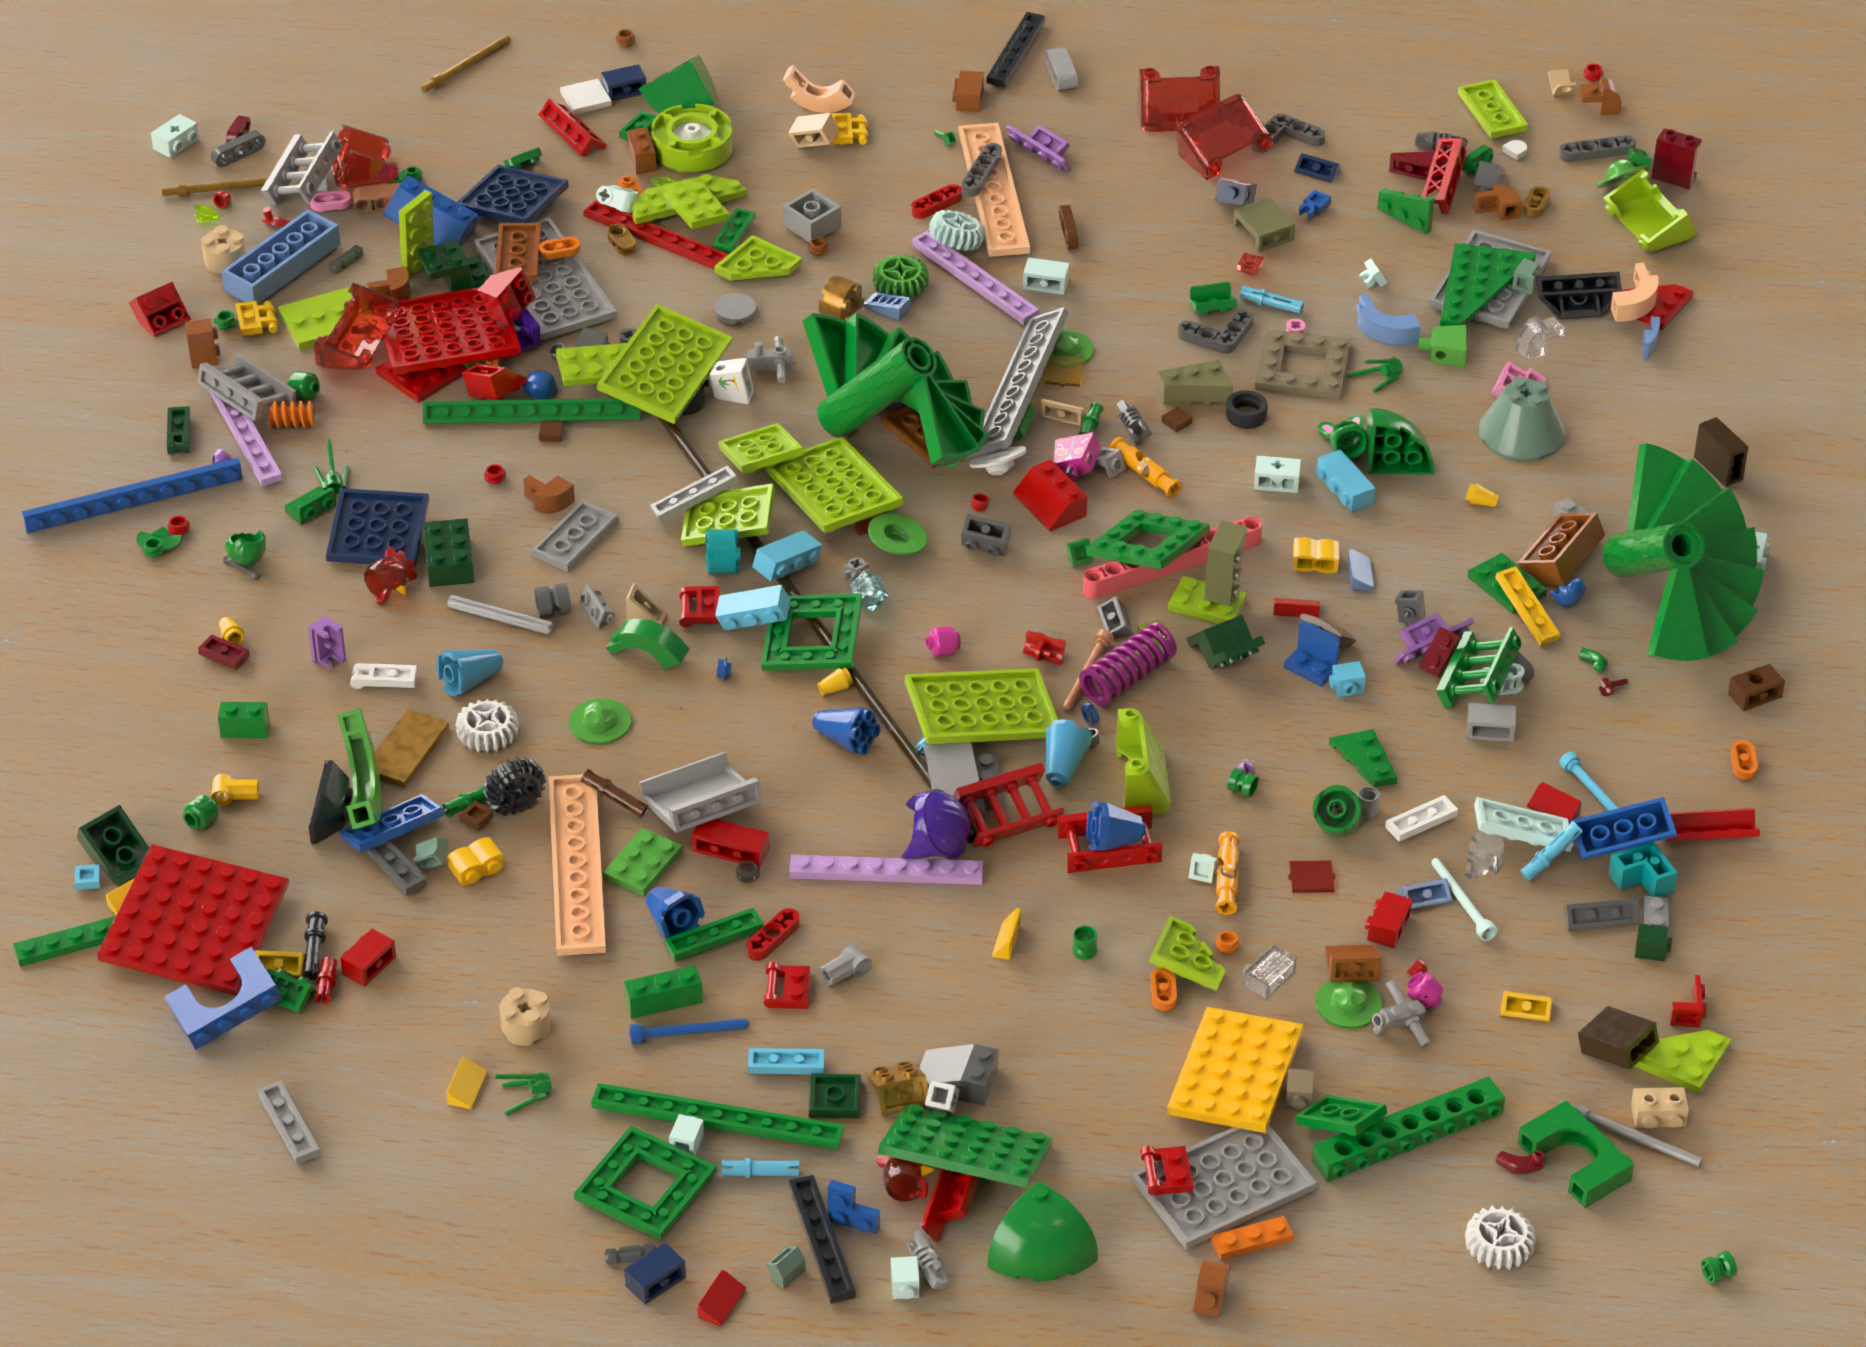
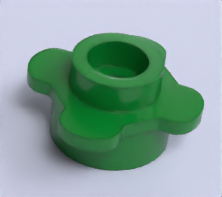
[213,310,238,330]

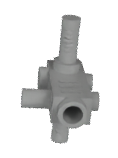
[743,336,795,383]
[1372,979,1430,1047]

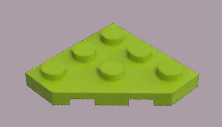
[714,235,802,281]
[1148,916,1226,991]
[1635,1030,1731,1094]

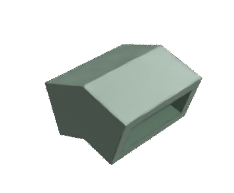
[413,837,449,871]
[766,1246,806,1289]

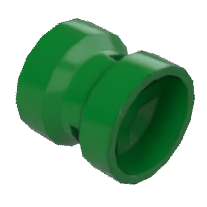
[1227,768,1259,798]
[1072,925,1097,960]
[1701,1251,1737,1284]

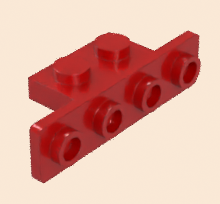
[921,1168,979,1242]

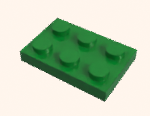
[1467,553,1547,614]
[1295,1095,1388,1136]

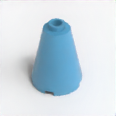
[436,649,503,696]
[1046,720,1093,787]

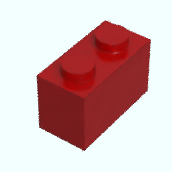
[1365,891,1413,949]
[340,928,396,987]

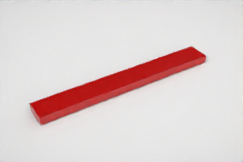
[583,200,729,269]

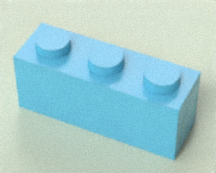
[1316,450,1375,513]
[752,530,822,581]
[715,585,790,631]

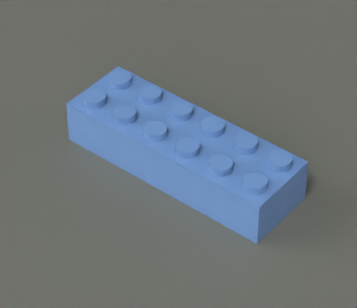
[221,209,341,305]

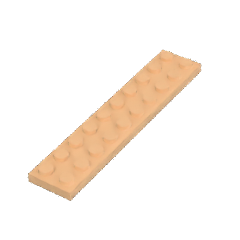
[958,123,1030,257]
[548,774,606,956]

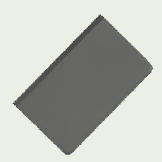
[1097,596,1134,638]

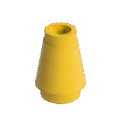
[1465,483,1499,508]
[219,617,245,645]
[817,668,853,696]

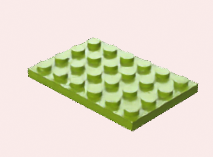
[597,303,733,424]
[765,436,904,533]
[904,668,1058,745]

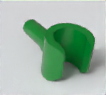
[934,130,957,146]

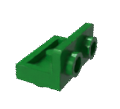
[1189,281,1237,315]

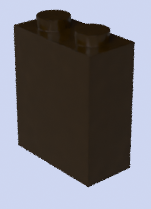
[1694,417,1749,487]
[1578,1006,1659,1070]

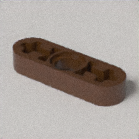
[1059,205,1078,250]

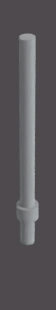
[1558,1100,1703,1167]

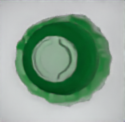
[225,530,266,566]

